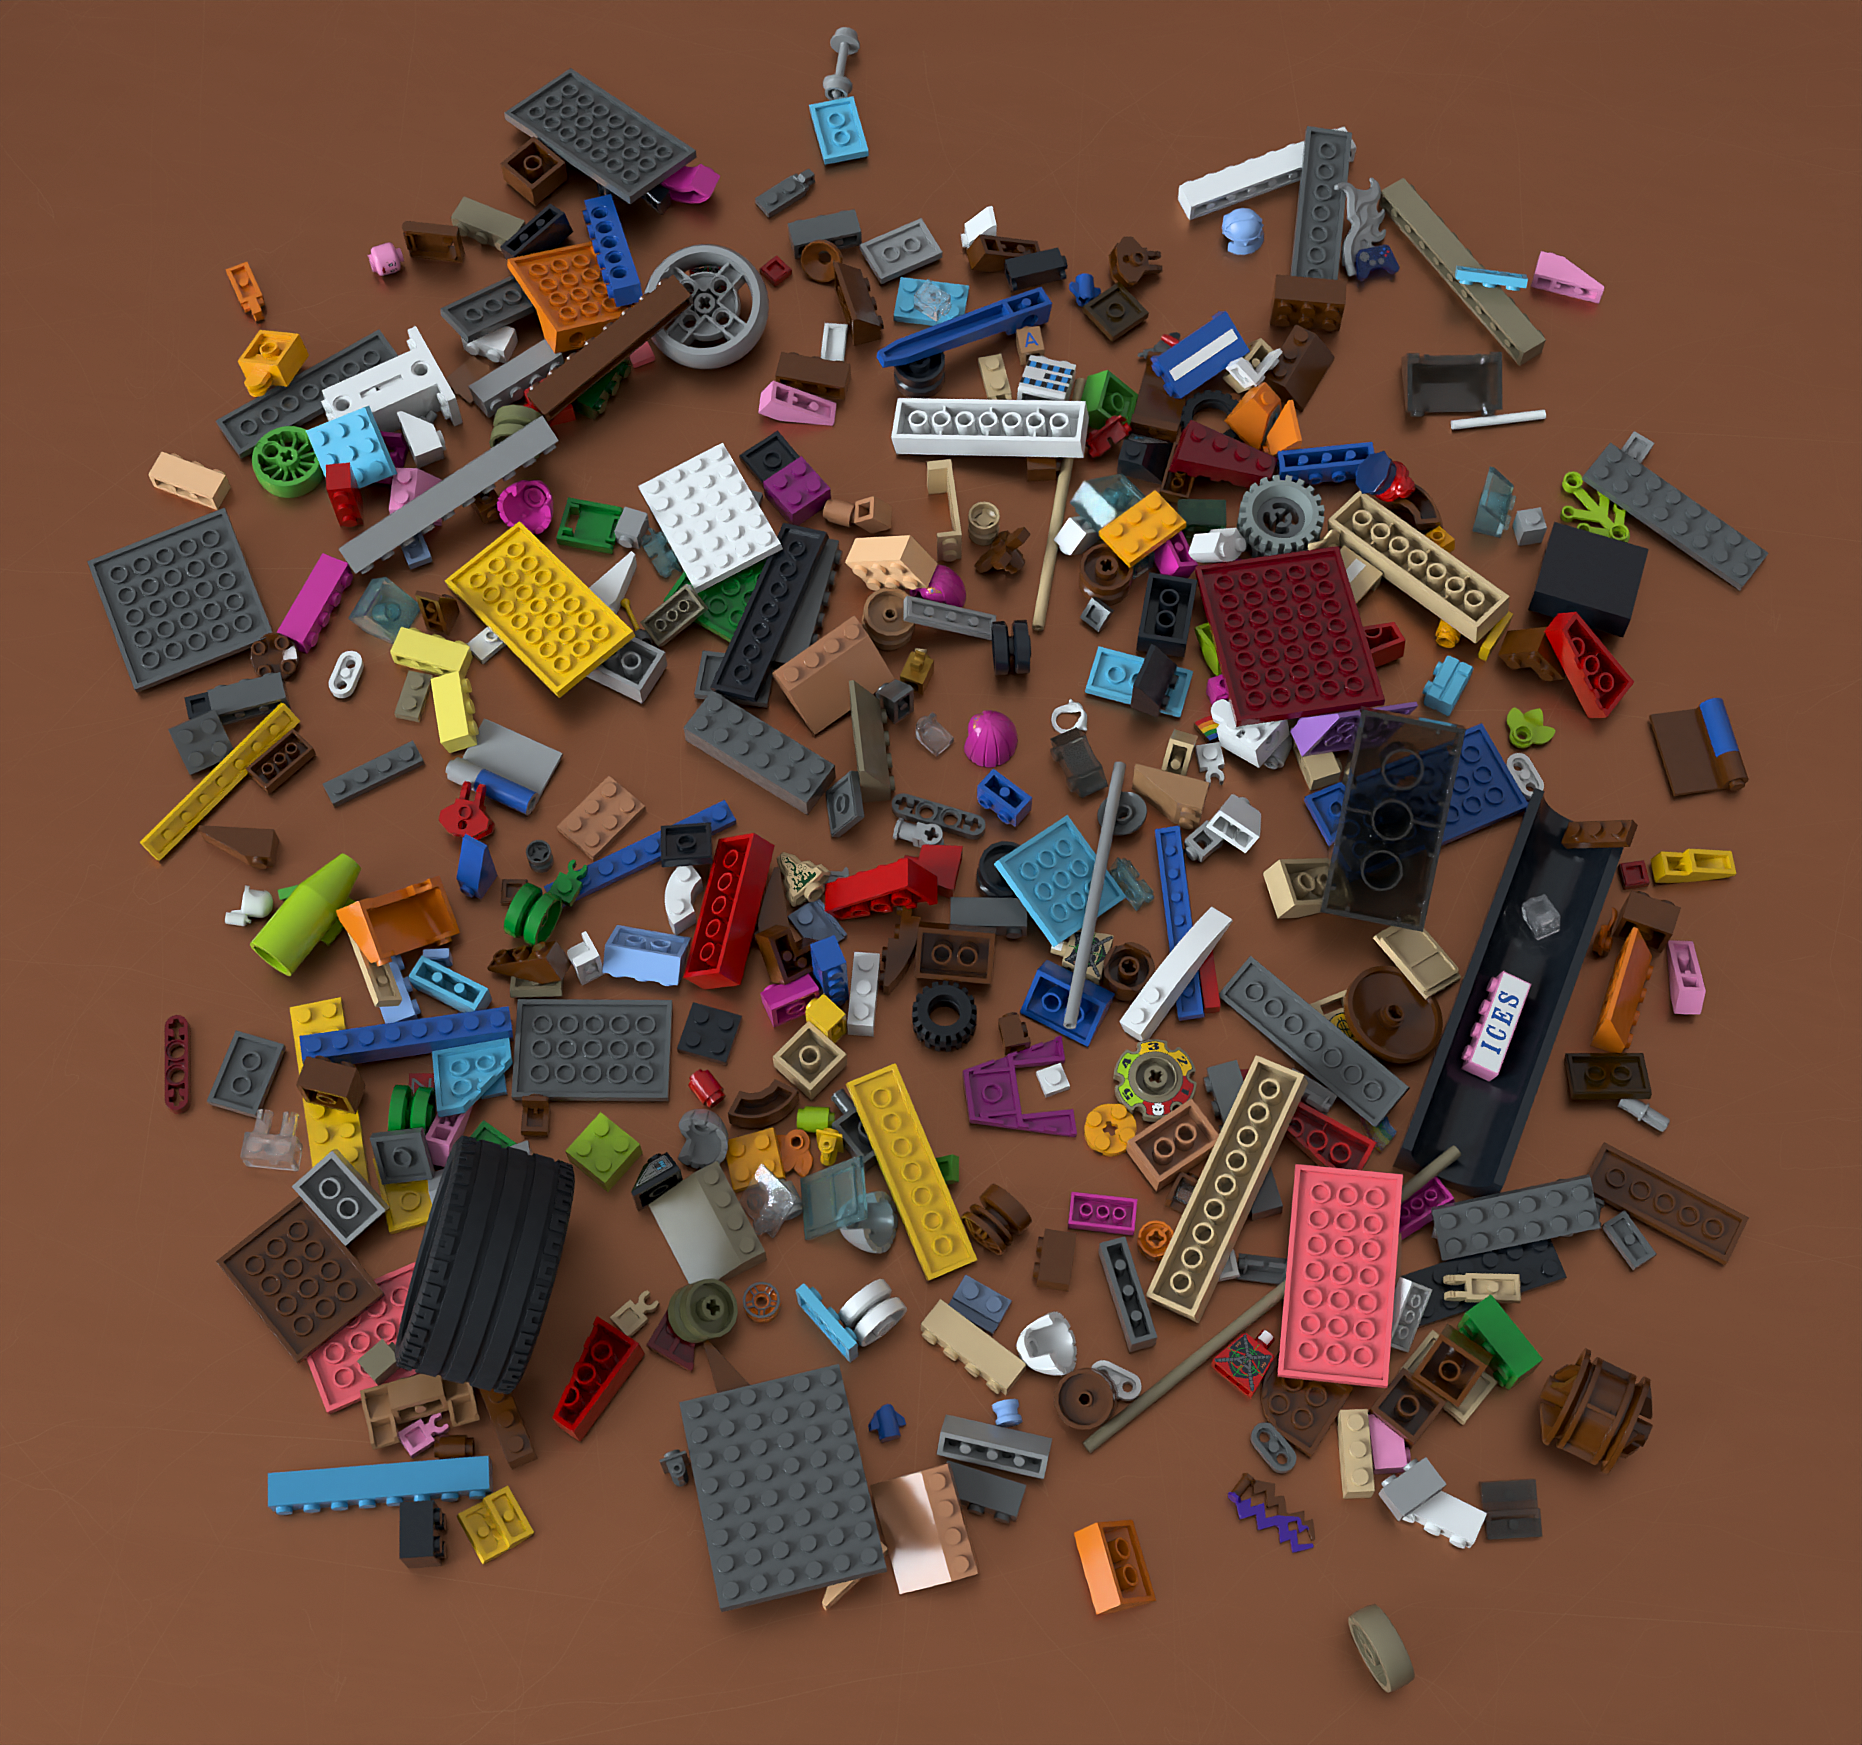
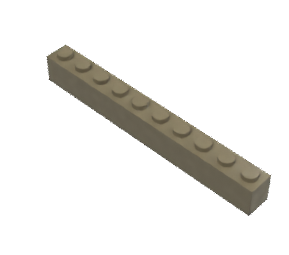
[1379,178,1546,366]

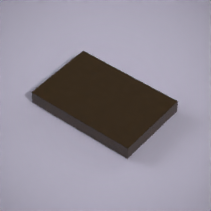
[1564,1053,1652,1099]

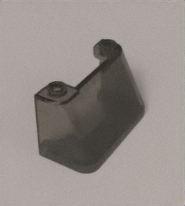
[1402,352,1502,417]

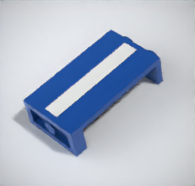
[1150,311,1250,398]

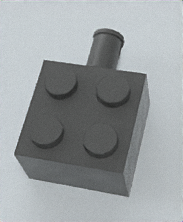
[831,1089,878,1172]

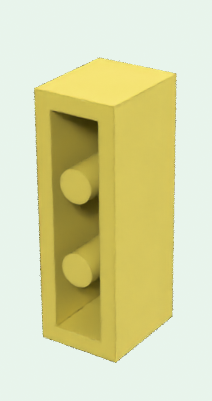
[390,627,473,678]
[431,671,479,753]

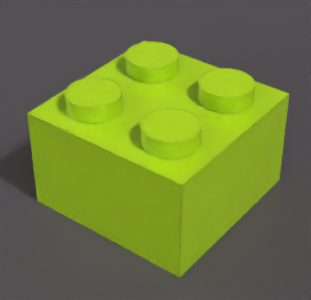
[565,1112,643,1192]

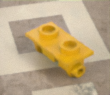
[816,1128,844,1166]

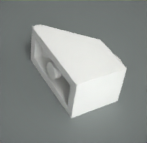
[961,206,997,249]
[1054,515,1105,555]

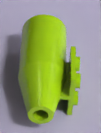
[250,853,361,976]

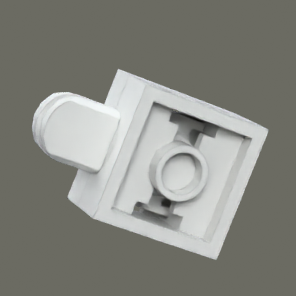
[1211,699,1290,768]

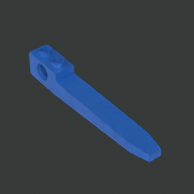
[877,287,1052,368]

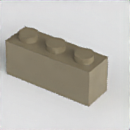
[451,197,526,252]

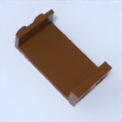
[1130,351,1187,443]

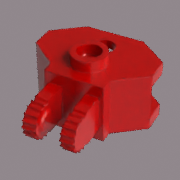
[439,781,495,841]

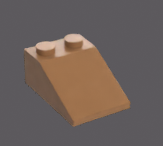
[1132,764,1209,829]

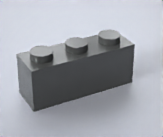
[788,209,862,259]
[207,672,291,725]
[950,897,1027,939]
[947,1460,1026,1524]

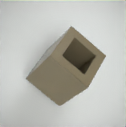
[357,1339,400,1385]

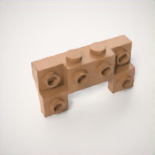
[360,1374,480,1450]

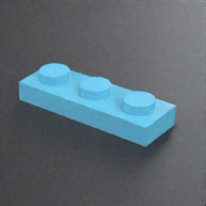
[1455,266,1528,291]

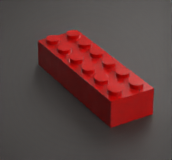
[683,833,775,990]

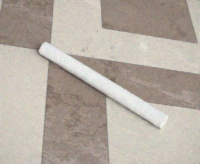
[1451,410,1546,430]

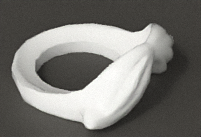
[1051,699,1087,735]

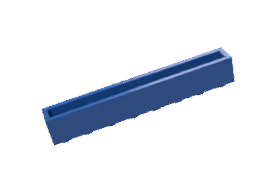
[299,1006,513,1064]

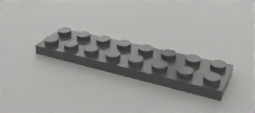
[1290,126,1352,280]
[216,330,398,459]
[1581,442,1769,590]
[1219,956,1410,1128]

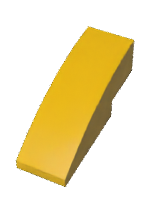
[1650,849,1736,883]

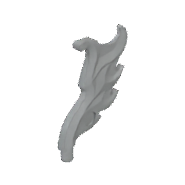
[1334,178,1386,277]

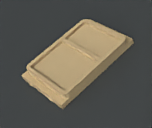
[1373,916,1461,1000]

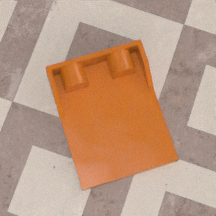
[507,241,636,354]

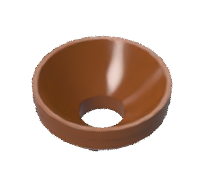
[801,239,843,282]

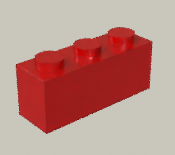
[326,462,364,527]

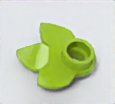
[1507,707,1556,748]

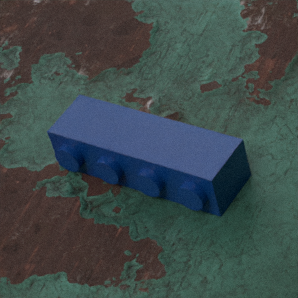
[810,935,849,1007]

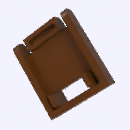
[402,221,465,263]

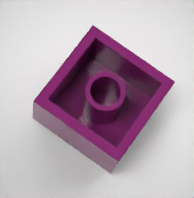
[763,456,831,526]

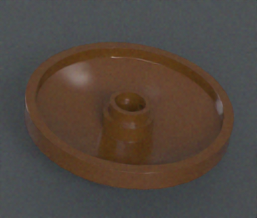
[1344,966,1443,1063]

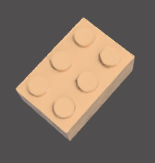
[845,535,938,591]

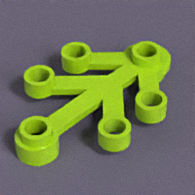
[1560,472,1630,543]

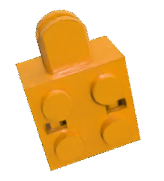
[238,330,309,397]

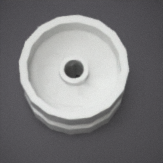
[838,1279,907,1346]

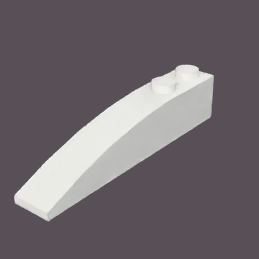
[1119,907,1233,1041]

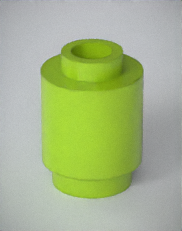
[797,1106,835,1133]

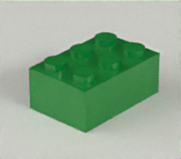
[1457,1294,1543,1391]

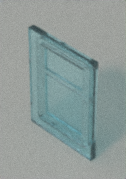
[800,1156,868,1240]

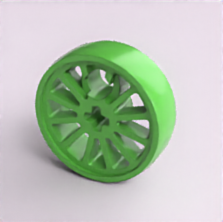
[252,426,324,498]

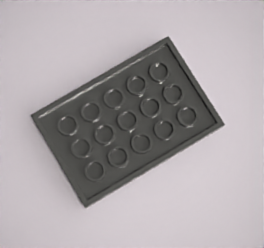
[511,999,673,1101]

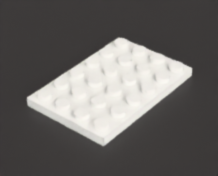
[638,443,783,593]

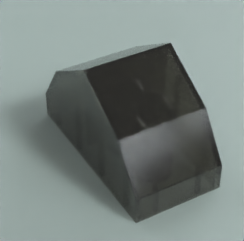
[1320,706,1466,932]

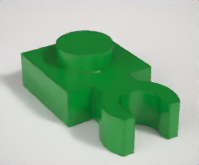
[548,859,588,907]

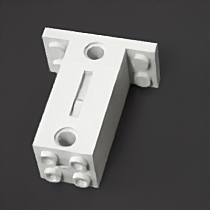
[321,326,463,432]

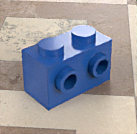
[977,769,1032,827]

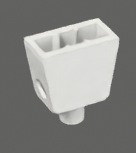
[1206,794,1261,853]

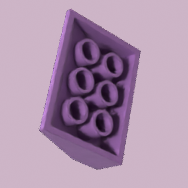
[1290,702,1418,757]

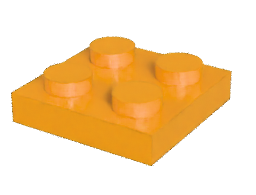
[726,1127,786,1193]

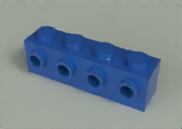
[1275,442,1375,485]

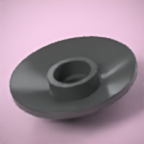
[1097,792,1147,835]

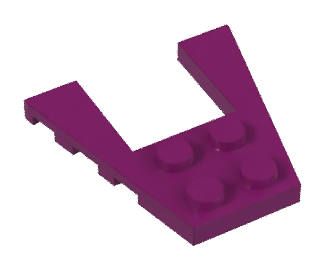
[962,1036,1077,1137]

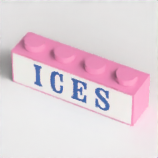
[1461,971,1531,1082]

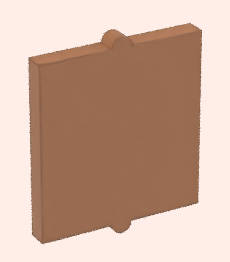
[446,355,492,406]

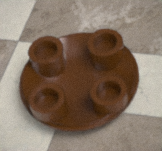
[250,633,299,680]

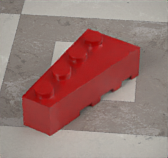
[552,1316,645,1442]

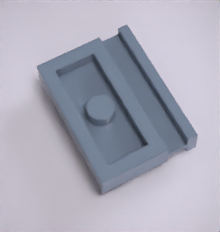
[788,898,847,942]
[948,1275,1012,1336]

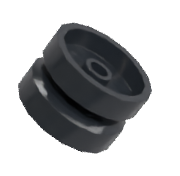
[894,352,945,399]
[991,620,1031,675]
[976,841,1021,898]

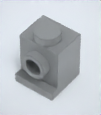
[1184,820,1224,863]

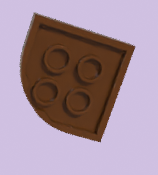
[1261,1351,1353,1458]

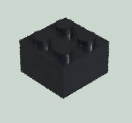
[399,1500,446,1568]

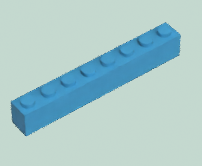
[268,1456,493,1515]

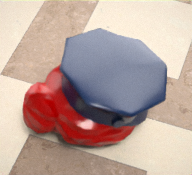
[1356,451,1415,502]

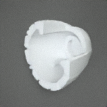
[1016,1311,1077,1375]

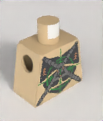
[1050,930,1114,985]

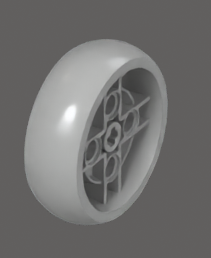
[644,244,769,369]

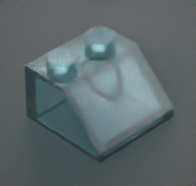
[1472,467,1516,538]
[348,577,420,644]

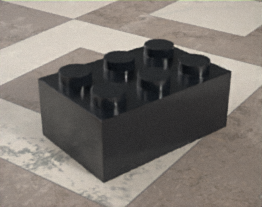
[1136,572,1197,658]

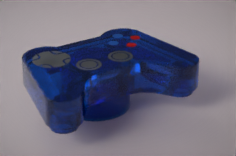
[1355,244,1399,281]

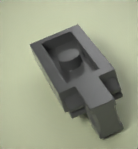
[755,169,815,218]

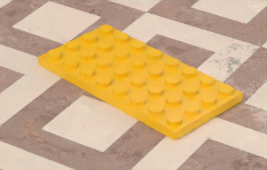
[445,521,635,698]

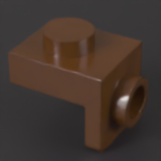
[521,1094,550,1136]

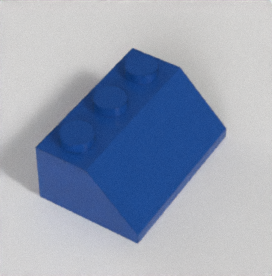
[1020,960,1115,1047]

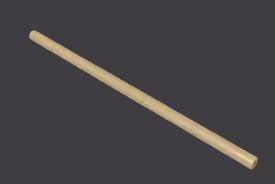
[1032,378,1086,631]

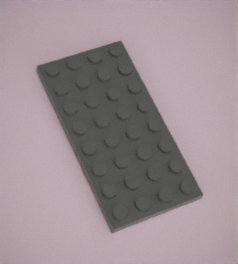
[504,68,697,204]

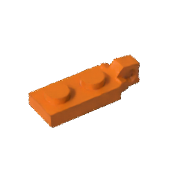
[226,262,265,322]

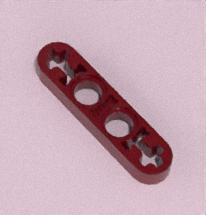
[165,1015,191,1114]

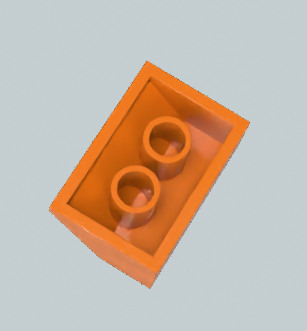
[1074,1520,1156,1614]

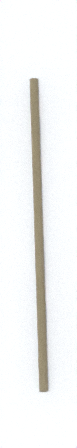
[1082,1145,1461,1453]

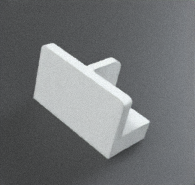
[567,931,605,985]

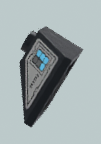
[1117,432,1174,485]
[631,1152,683,1212]

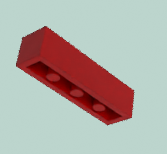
[1199,950,1221,1013]

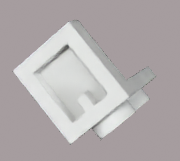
[1226,348,1282,389]

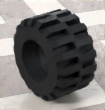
[912,981,977,1052]

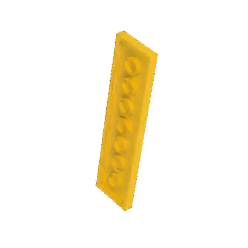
[290,997,371,1186]
[846,1063,977,1281]

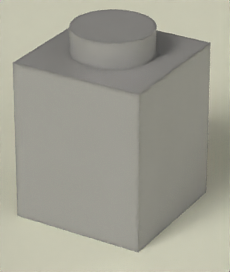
[614,507,649,549]
[1512,507,1547,546]

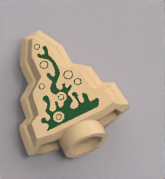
[777,852,831,907]

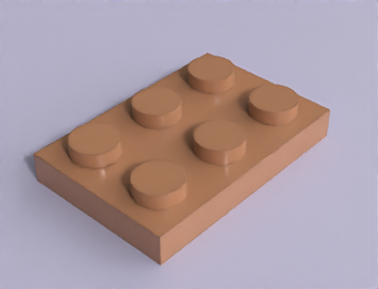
[557,776,646,861]

